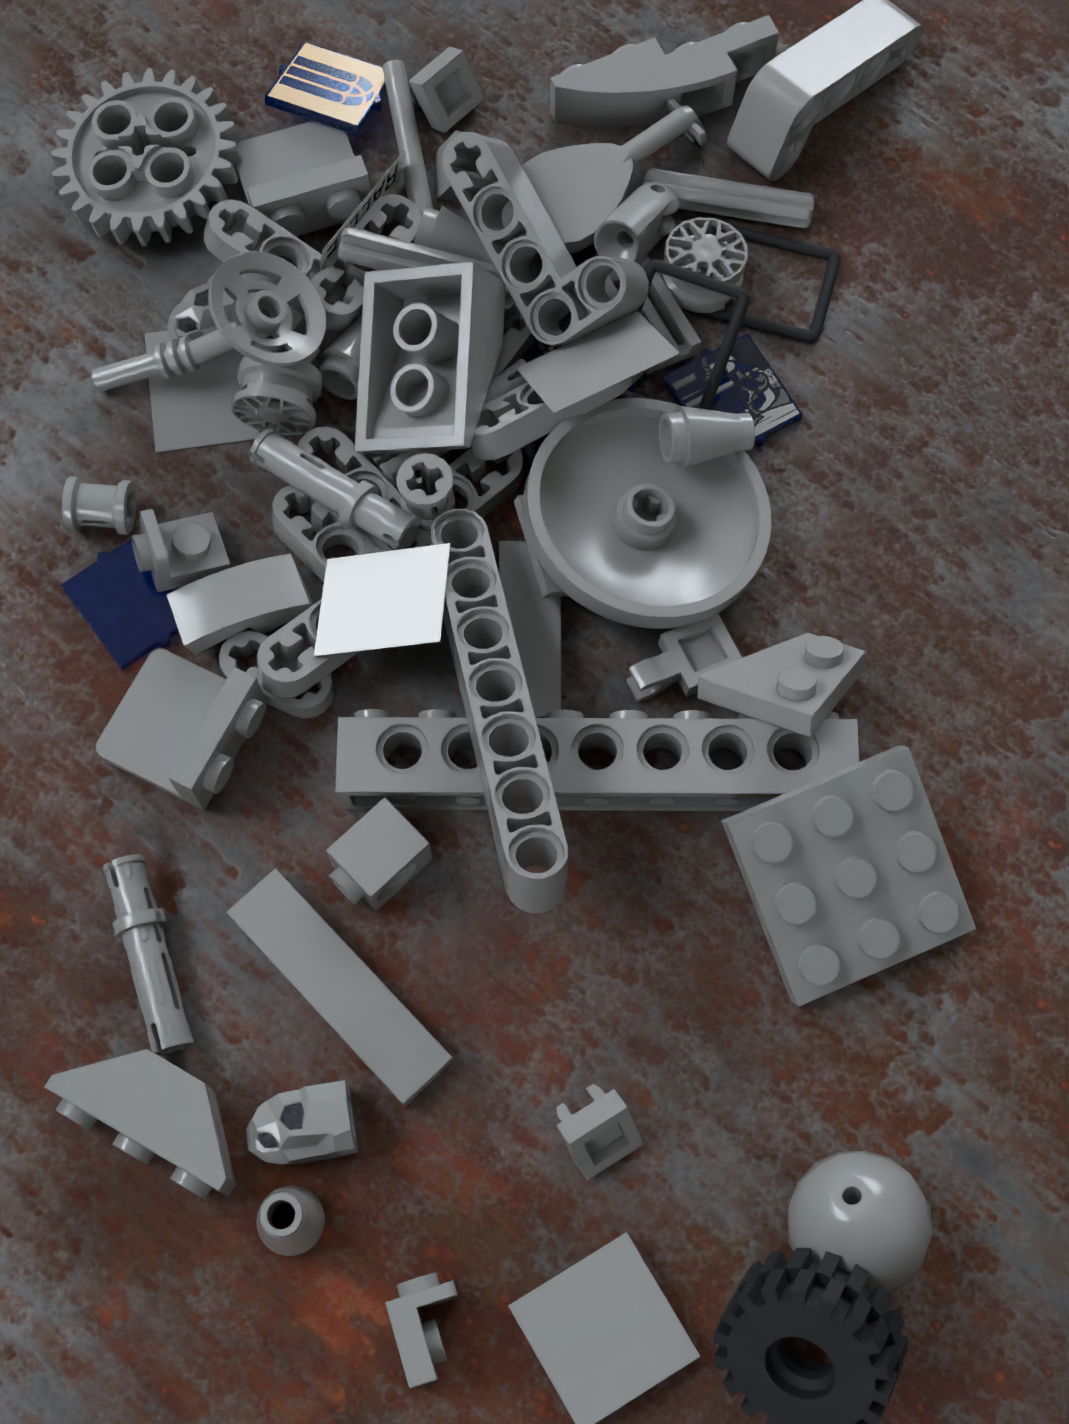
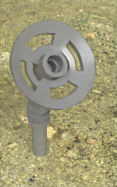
[92,251,326,392]

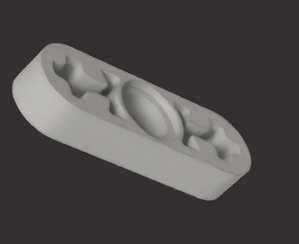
[471,377,632,460]

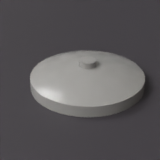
[523,398,772,629]

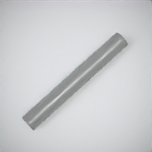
[382,60,433,215]

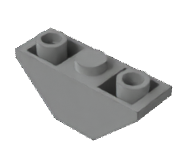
[44,1049,236,1199]

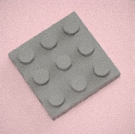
[721,745,976,1007]

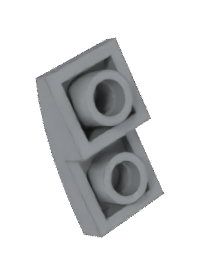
[167,554,313,655]

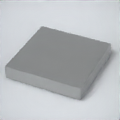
[508,1232,700,1424]

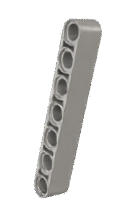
[431,509,568,913]

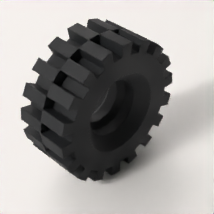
[713,1248,908,1424]

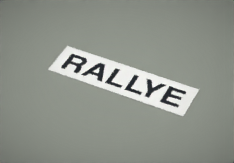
[319,149,405,272]

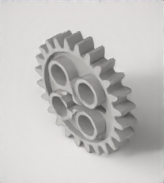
[51,68,242,246]

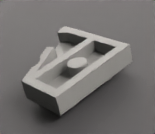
[697,633,866,737]

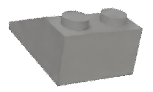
[354,261,506,454]

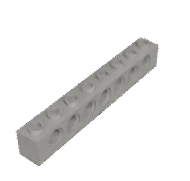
[335,709,859,811]

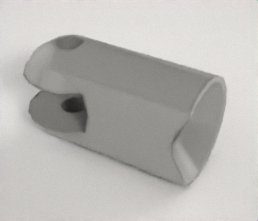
[594,183,680,263]

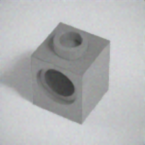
[326,797,433,911]

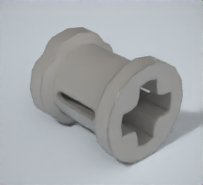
[396,453,456,531]
[62,476,136,535]

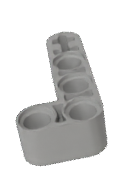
[727,0,923,182]
[442,132,649,345]

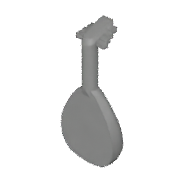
[511,98,707,254]

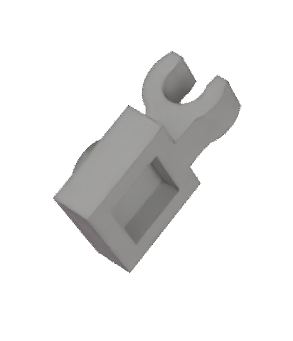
[626,614,742,703]

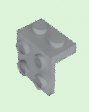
[235,116,370,244]
[96,649,267,810]

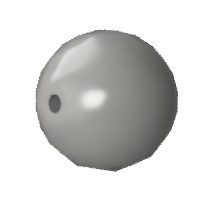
[787,1150,933,1293]

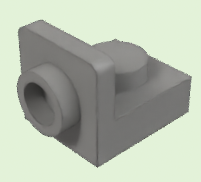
[131,509,230,593]
[385,1273,458,1388]

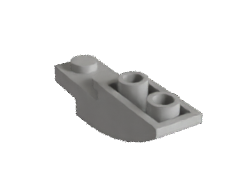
[550,15,779,127]

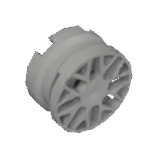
[661,217,748,313]
[231,351,323,435]

